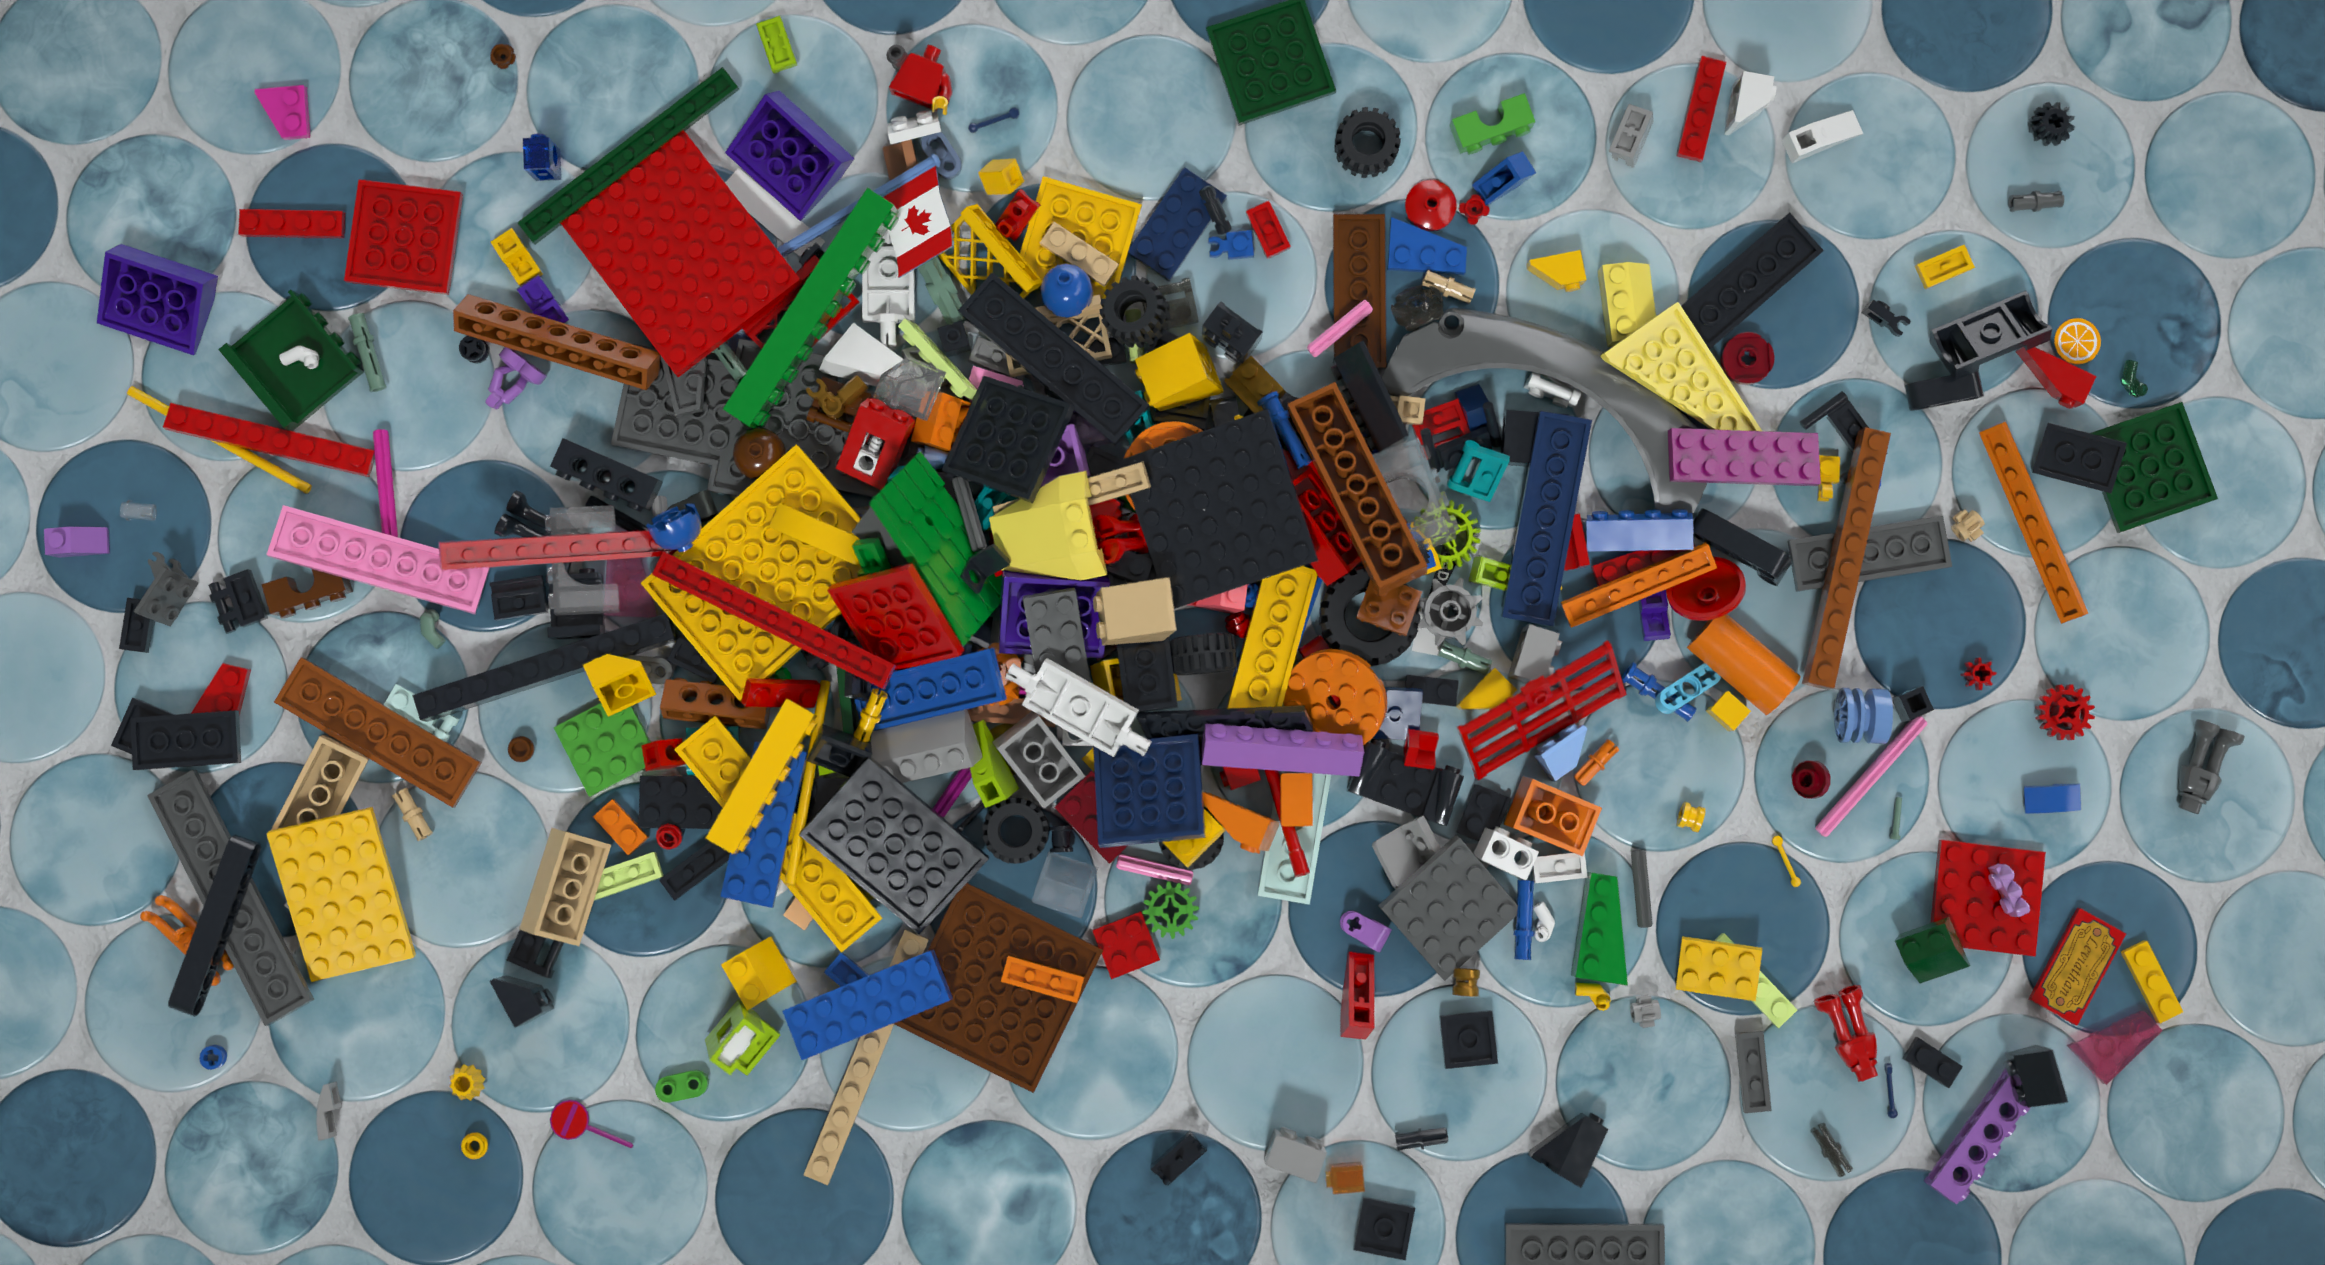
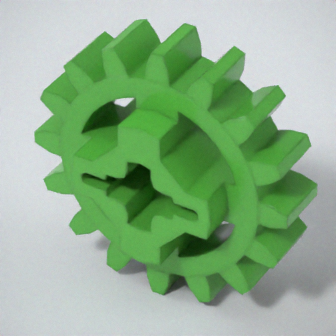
[1142,881,1199,939]

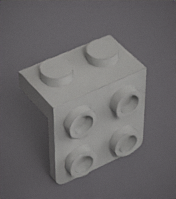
[1372,815,1441,889]

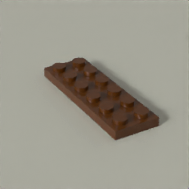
[1333,214,1386,369]

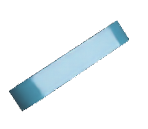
[1655,663,1721,714]

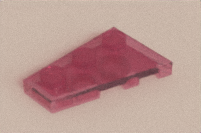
[604,558,657,618]
[2067,1011,2163,1085]

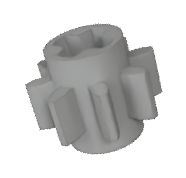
[1630,995,1661,1028]

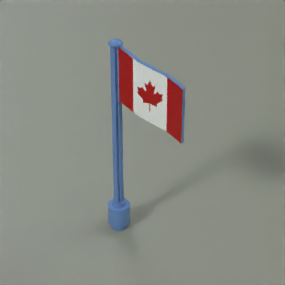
[776,154,953,278]

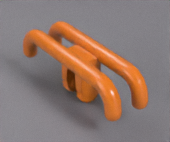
[140,895,234,986]

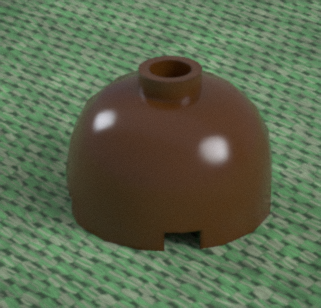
[733,428,786,480]

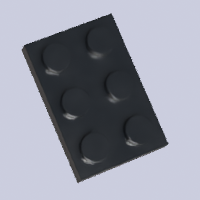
[2032,423,2127,494]

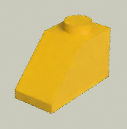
[1526,250,1587,292]
[1456,668,1517,710]

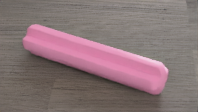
[1307,300,1373,357]
[1116,854,1193,885]

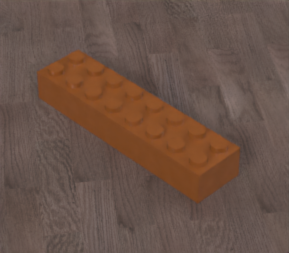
[1288,382,1427,596]

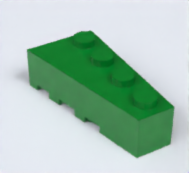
[1571,872,1628,986]

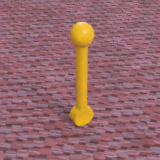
[1772,836,1801,887]

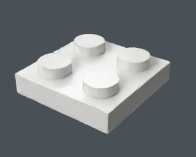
[887,110,941,144]

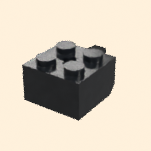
[1202,301,1263,363]

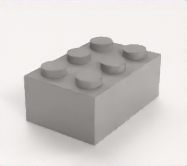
[992,711,1085,808]

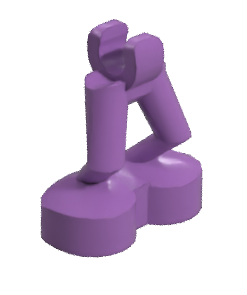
[485,347,547,409]

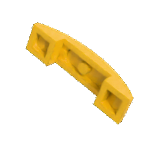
[769,503,862,568]

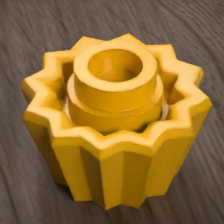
[449,1064,486,1101]

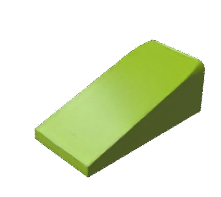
[1468,556,1510,591]

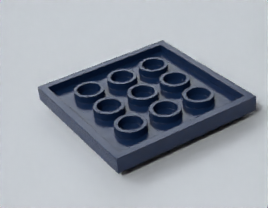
[1093,734,1206,848]

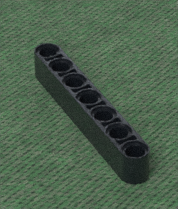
[168,835,261,1017]

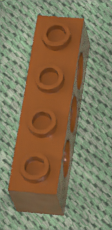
[660,678,771,730]

